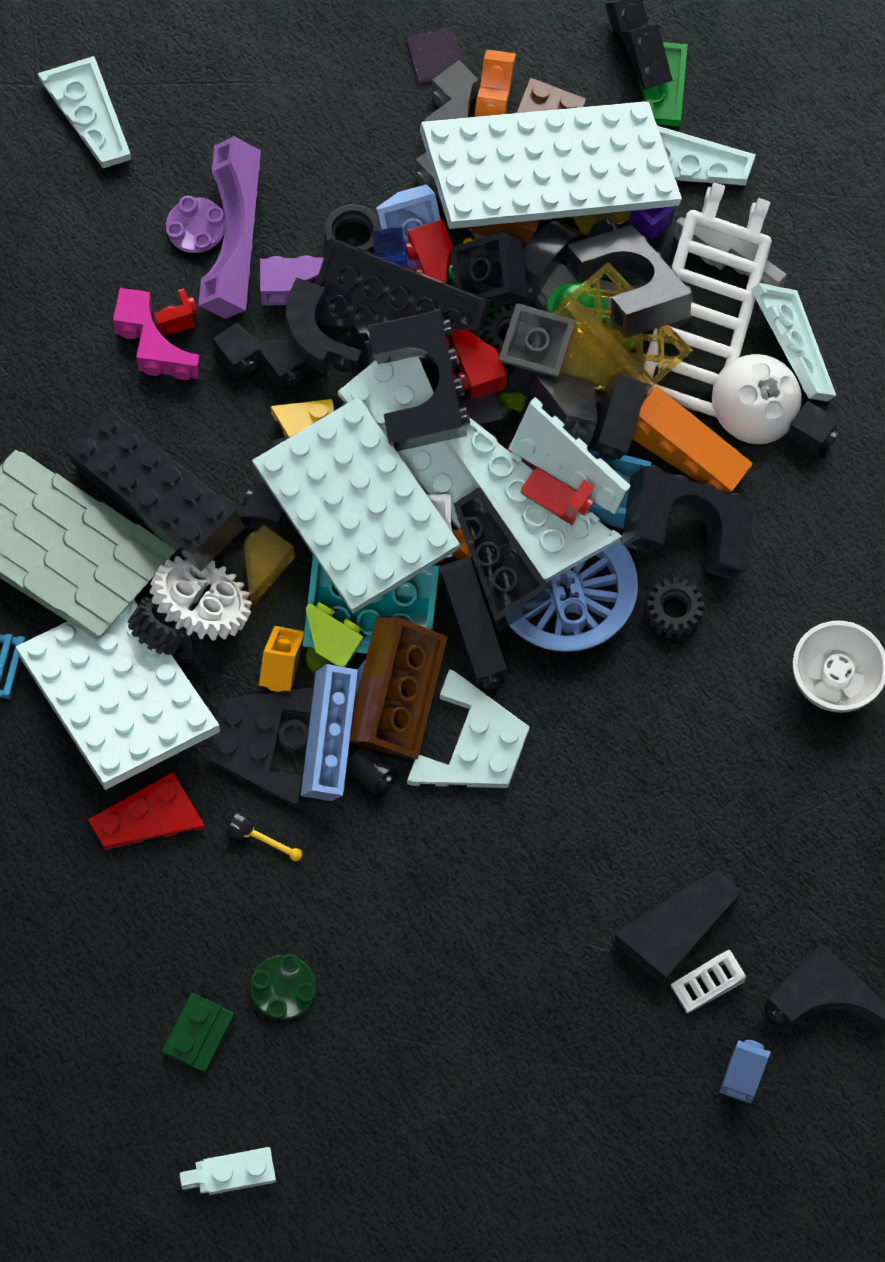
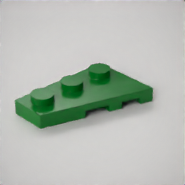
[638,42,688,127]

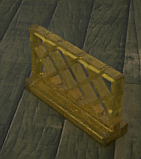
[554,262,693,395]

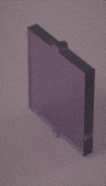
[406,27,464,83]

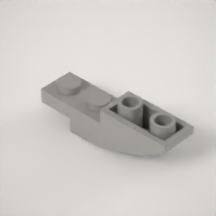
[674,217,787,288]

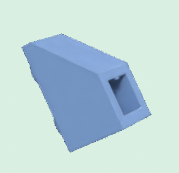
[719,1040,770,1104]

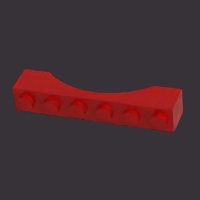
[404,220,507,400]

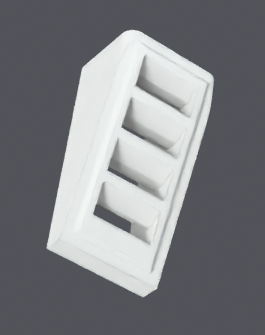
[671,950,746,1014]

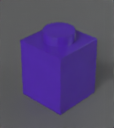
[630,206,675,243]

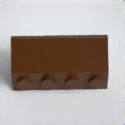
[349,618,448,759]

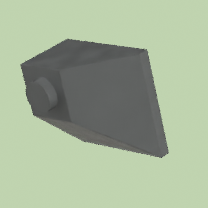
[498,303,576,378]

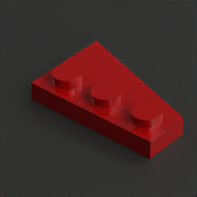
[88,773,205,850]

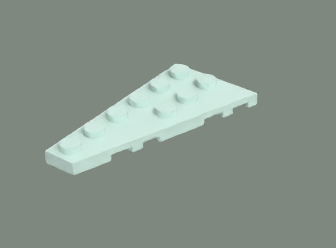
[338,357,475,529]
[444,418,622,582]

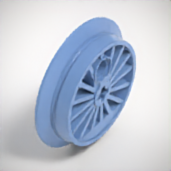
[509,541,638,652]

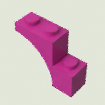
[113,288,201,380]

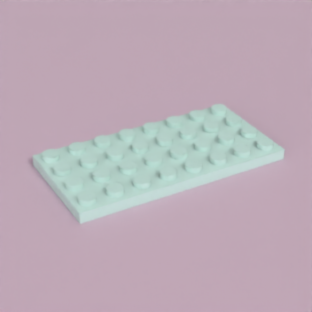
[420,101,682,229]

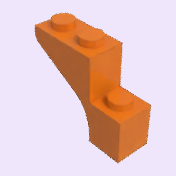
[475,50,516,117]

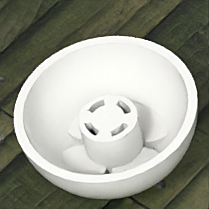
[712,354,801,444]
[793,621,885,713]

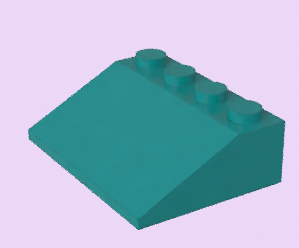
[303,555,440,654]

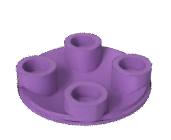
[166,196,226,253]

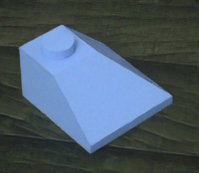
[376,184,441,256]

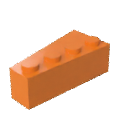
[632,386,753,493]

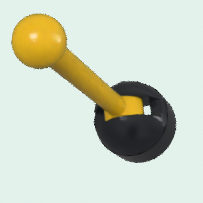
[226,811,302,861]

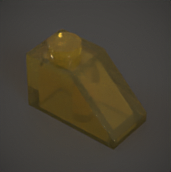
[244,525,294,604]

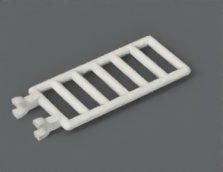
[639,182,772,417]

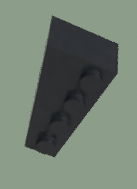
[453,487,551,632]

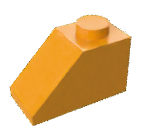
[259,626,304,692]

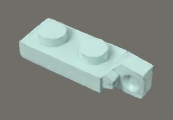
[180,1147,276,1195]

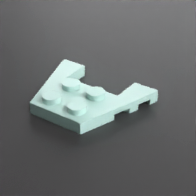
[407,669,529,788]

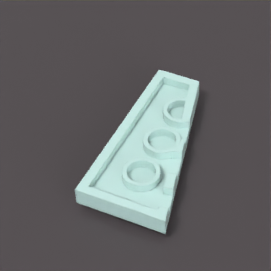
[38,56,131,168]
[657,126,755,185]
[751,283,836,401]
[509,397,630,514]

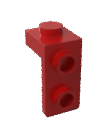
[520,468,595,526]

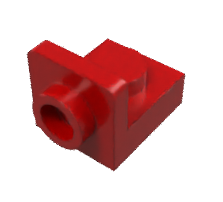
[154,288,198,337]

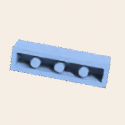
[301,664,358,801]

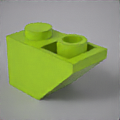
[306,602,365,668]

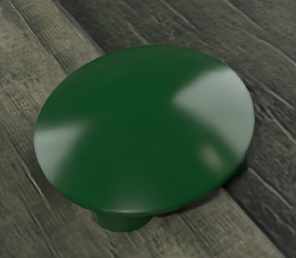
[250,954,316,1020]

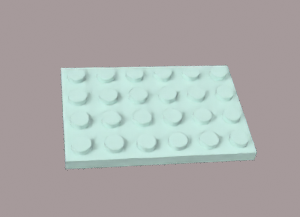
[252,397,460,613]
[16,599,220,790]

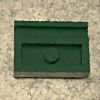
[162,993,235,1074]

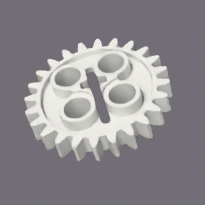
[150,556,252,641]

